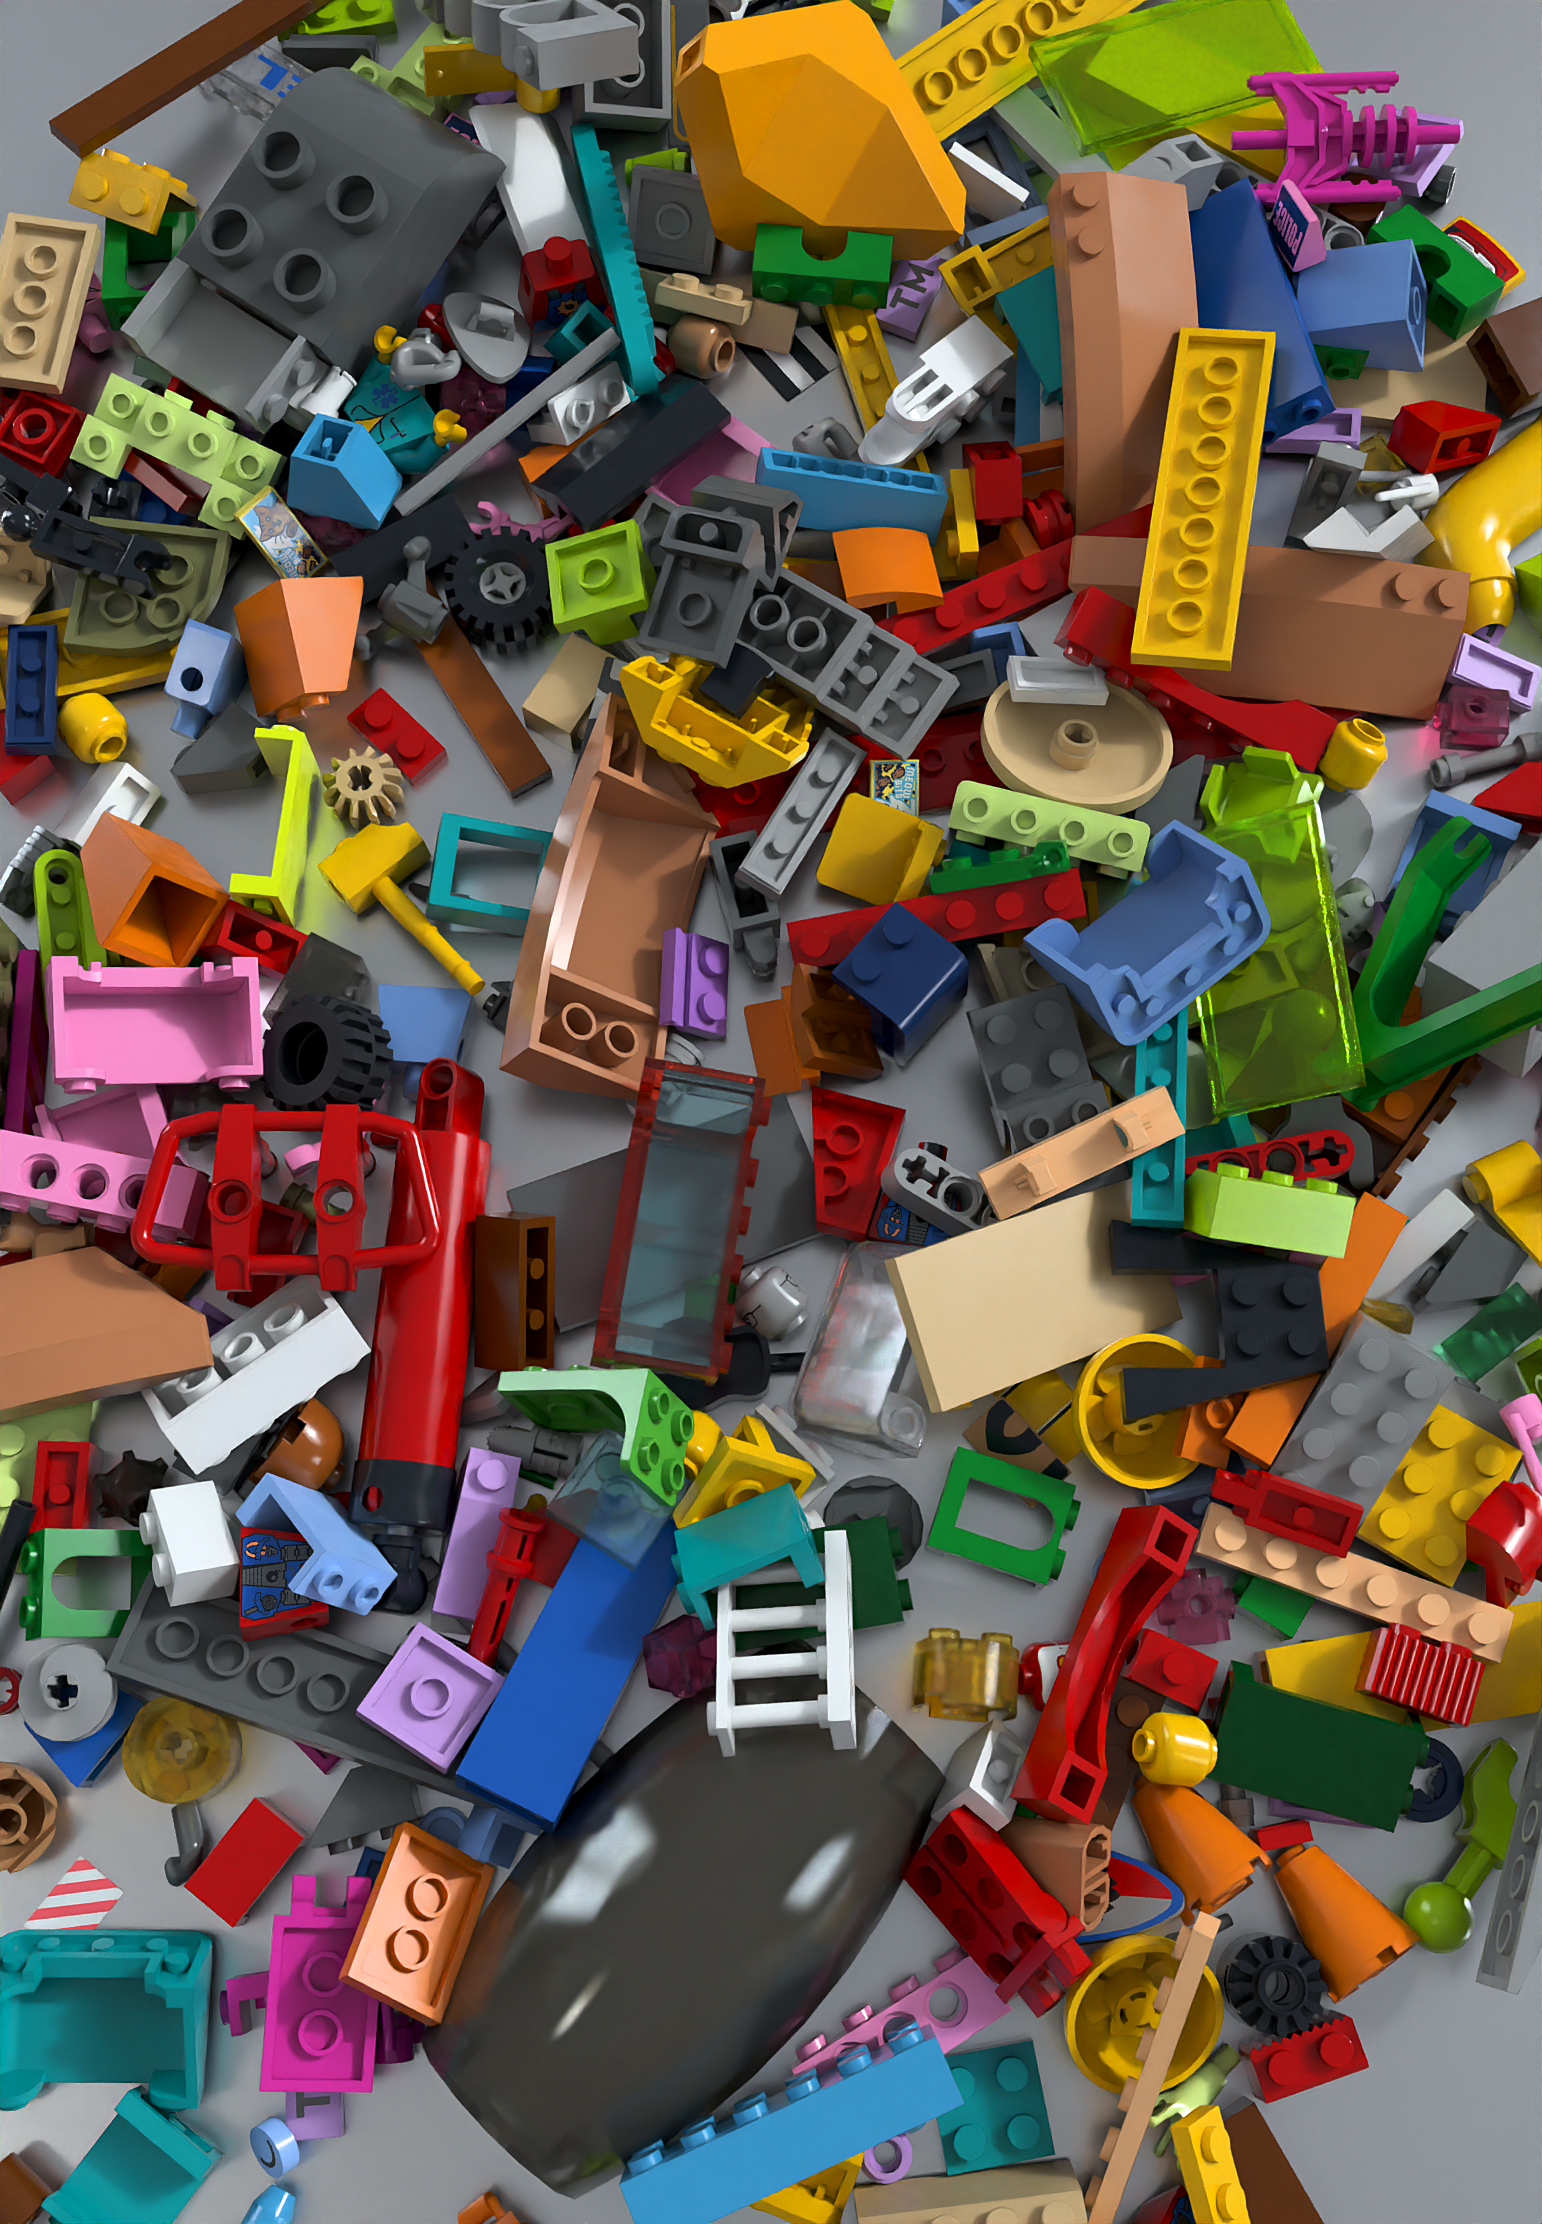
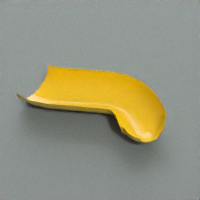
[1413,411,1542,636]

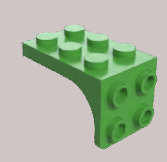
[497,1364,694,1507]

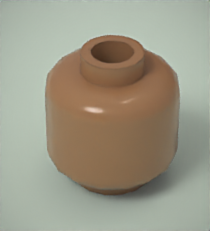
[666,312,735,380]

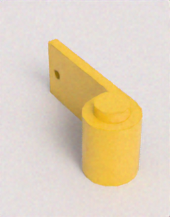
[423,43,560,113]
[1462,1140,1542,1269]

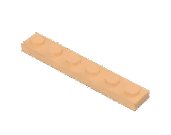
[1193,1502,1515,1664]
[1084,1911,1222,2224]

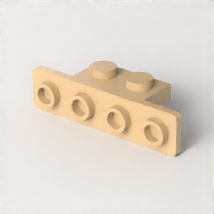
[639,267,799,354]

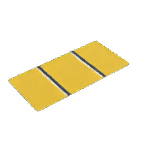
[992,1369,1082,1465]

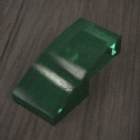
[1440,1282,1542,1383]

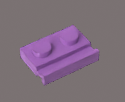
[659,927,729,1040]

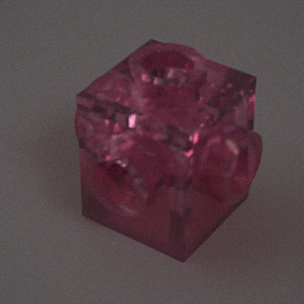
[438,362,506,431]
[1156,1568,1235,1646]

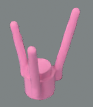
[1498,1393,1542,1497]

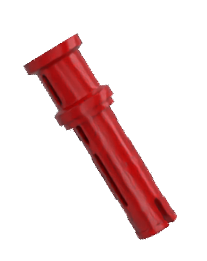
[465,1507,546,1670]

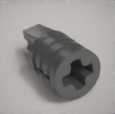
[0,825,74,915]

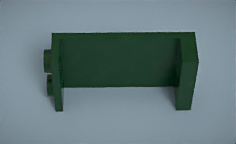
[709,1516,914,1655]
[1205,1660,1430,1833]

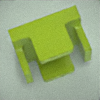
[545,519,657,646]
[1199,746,1324,868]

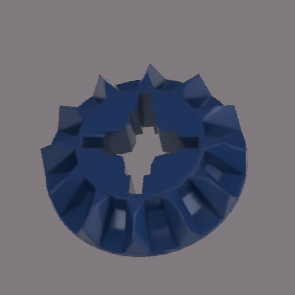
[1400,1737,1464,1823]

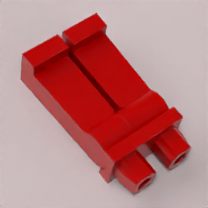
[900,1804,1093,2018]

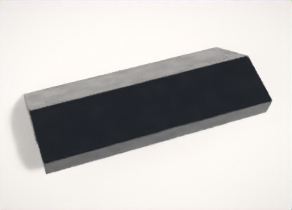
[530,373,731,533]

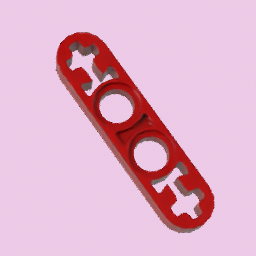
[1185,1129,1355,1185]

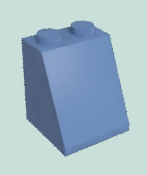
[1292,239,1429,373]

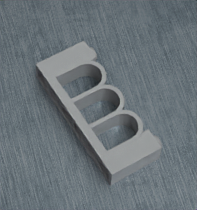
[413,0,639,91]

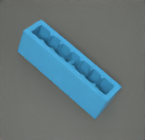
[755,447,949,547]

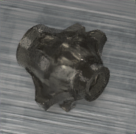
[170,1084,246,1153]
[93,1450,169,1528]

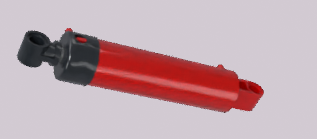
[326,1057,492,1617]

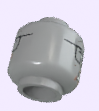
[734,1266,809,1341]

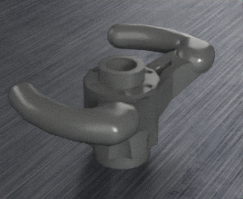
[352,535,449,662]

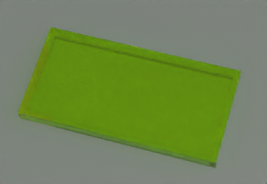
[1028,0,1325,157]
[1196,799,1367,1119]

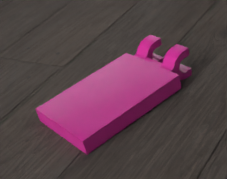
[259,1874,379,2093]

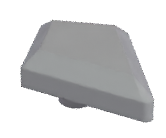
[460,1371,523,1428]

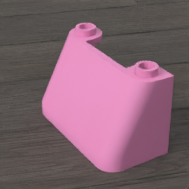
[44,956,263,1094]

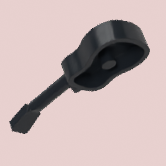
[650,1318,900,1412]

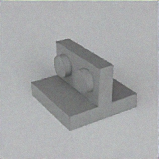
[627,163,717,275]

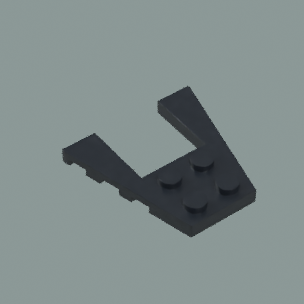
[1108,1220,1329,1425]

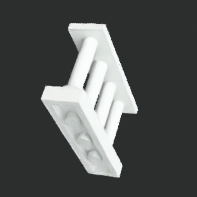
[707,1530,856,1757]

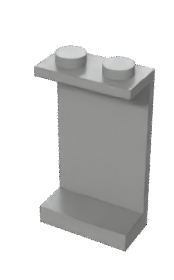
[120,257,319,434]

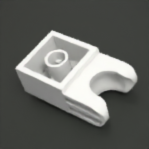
[858,314,1014,468]

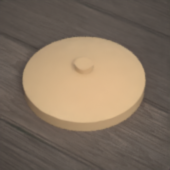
[980,673,1173,815]

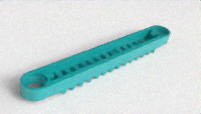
[570,122,658,397]

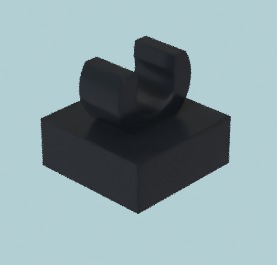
[87,477,146,521]

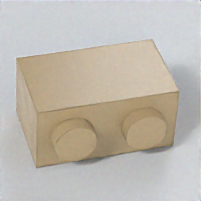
[521,633,620,753]

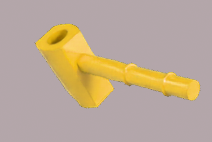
[317,822,485,995]

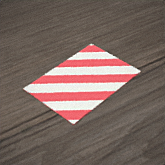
[23,1855,124,1930]

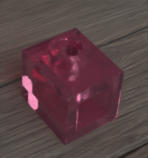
[1433,686,1509,752]
[642,1614,717,1698]

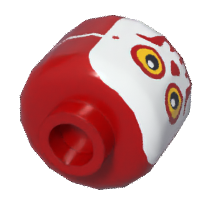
[1013,1640,1070,1712]

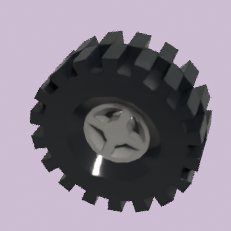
[443,526,554,653]

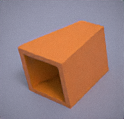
[233,576,364,723]
[80,811,231,967]

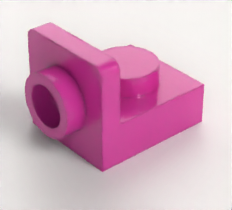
[219,1970,269,2037]

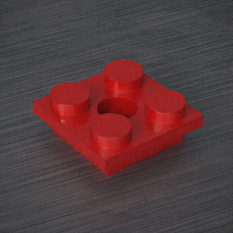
[0,390,90,479]

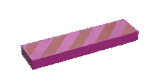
[3,949,49,1136]

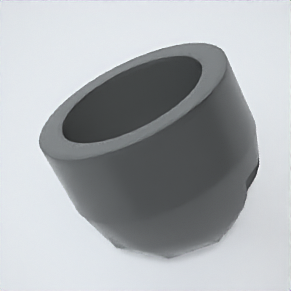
[1423,164,1456,204]

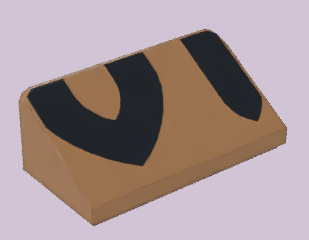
[962,1396,1072,1511]

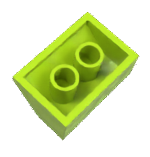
[1183,1163,1356,1258]

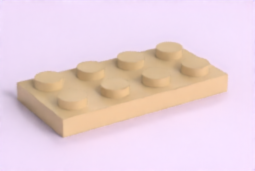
[0,212,102,395]

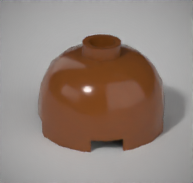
[248,1397,347,1492]

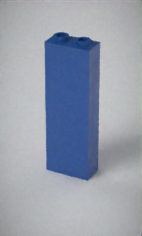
[1188,177,1336,447]
[456,1493,680,1835]

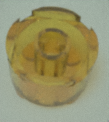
[911,1628,1020,1722]
[122,1695,242,1804]

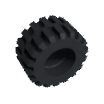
[260,993,393,1111]

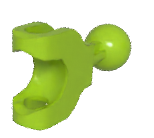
[1403,1737,1518,1954]

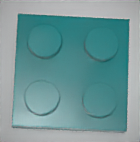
[936,2038,1055,2176]

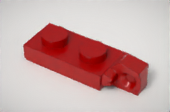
[1210,1468,1364,1559]

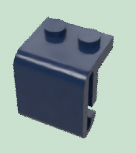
[831,902,969,1066]

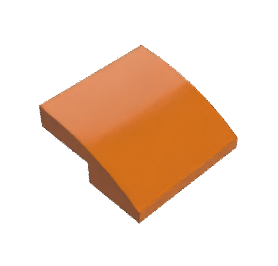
[832,527,944,614]

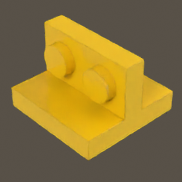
[672,1415,816,1529]

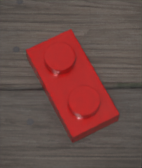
[346,687,447,786]

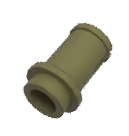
[279,1182,346,1229]

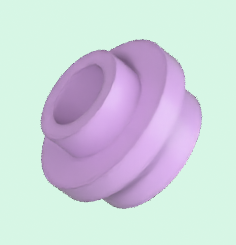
[861,2133,912,2184]

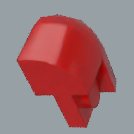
[1466,1480,1542,1609]

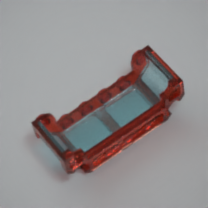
[590,1057,772,1387]

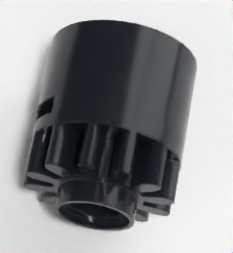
[1216,1932,1328,2038]

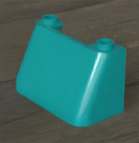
[0,1929,212,2112]

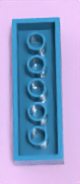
[619,2020,965,2224]

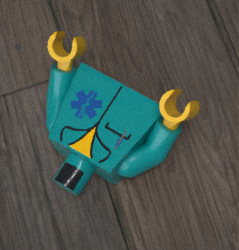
[343,325,467,474]

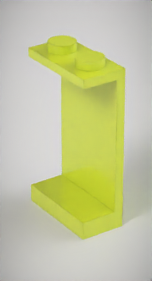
[229,725,320,929]

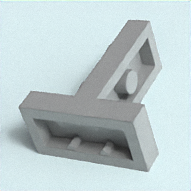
[1284,440,1368,551]

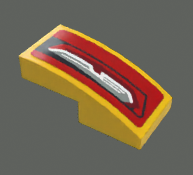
[1441,215,1526,300]

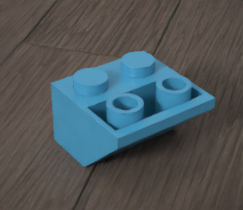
[286,413,403,530]

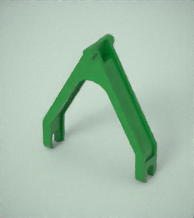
[1313,816,1542,1113]

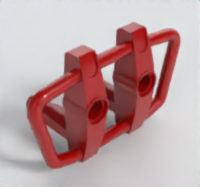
[130,1104,444,1292]

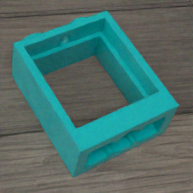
[425,812,553,936]

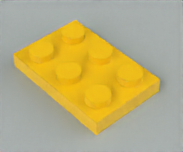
[1355,1403,1523,1589]

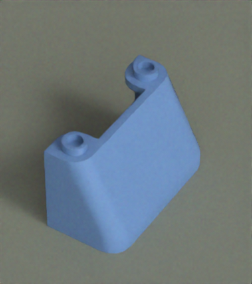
[1023,819,1271,1046]

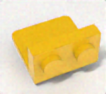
[68,148,198,236]
[815,793,947,905]

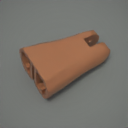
[996,1814,1111,1932]

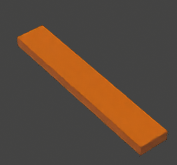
[1221,1191,1409,1470]

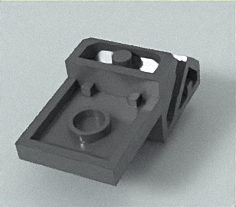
[636,474,804,669]
[966,983,1130,1209]

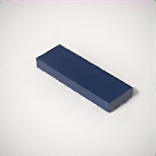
[4,625,59,755]

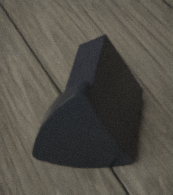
[698,642,776,721]

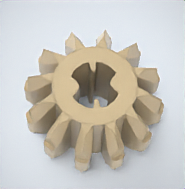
[322,745,404,829]

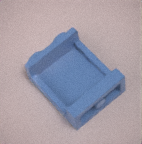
[1382,789,1522,937]

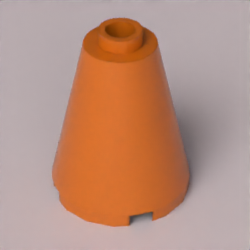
[1130,1775,1273,1926]
[1274,1843,1421,2004]

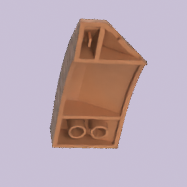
[1047,171,1199,536]
[1068,535,1471,721]
[499,692,721,1103]
[0,1246,215,1424]

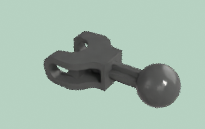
[1267,991,1374,1189]

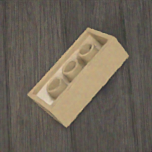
[853,2159,1088,2224]

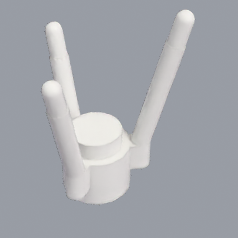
[1358,469,1439,534]

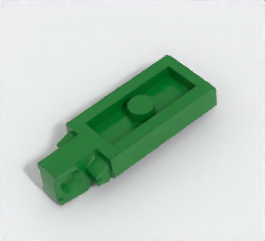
[929,840,1071,894]

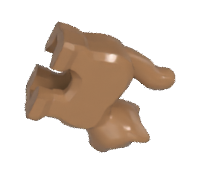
[0,1211,95,1259]

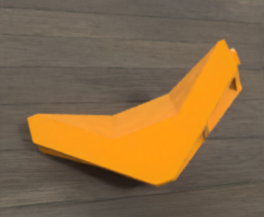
[674,0,967,261]

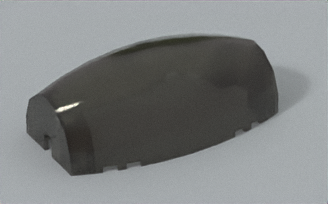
[420,1637,947,2200]

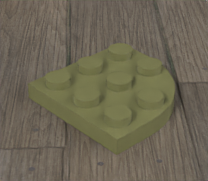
[63,516,232,657]

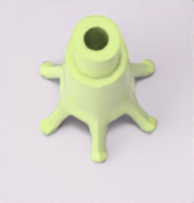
[1148,2043,1242,2171]

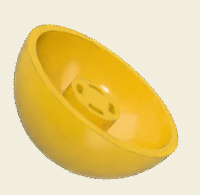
[1071,1333,1199,1489]
[1063,1934,1224,2095]

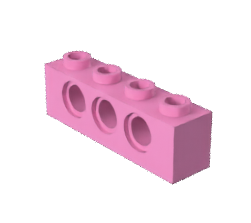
[0,1129,209,1244]
[790,1945,1012,2075]

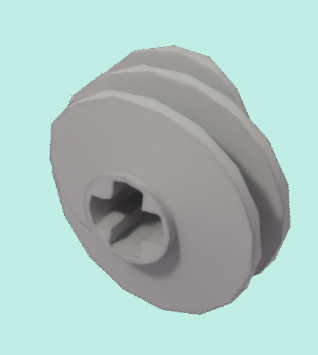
[18,1643,119,1742]

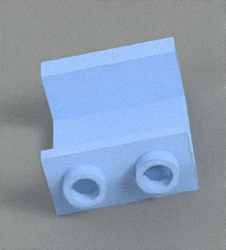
[235,1472,398,1616]

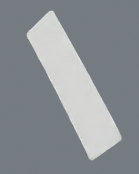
[1360,1188,1474,1314]

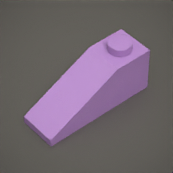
[431,1447,521,1622]

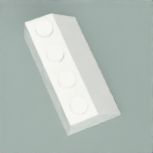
[140,1275,371,1475]

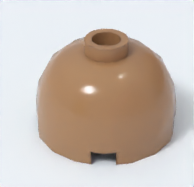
[0,1761,58,1874]

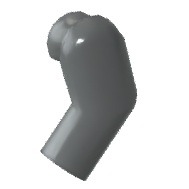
[164,1802,205,1887]

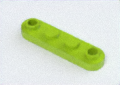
[32,849,87,1026]

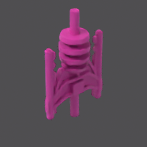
[1231,71,1461,207]

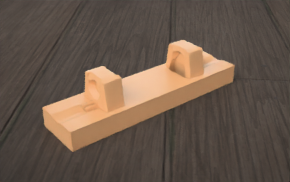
[976,1085,1186,1221]

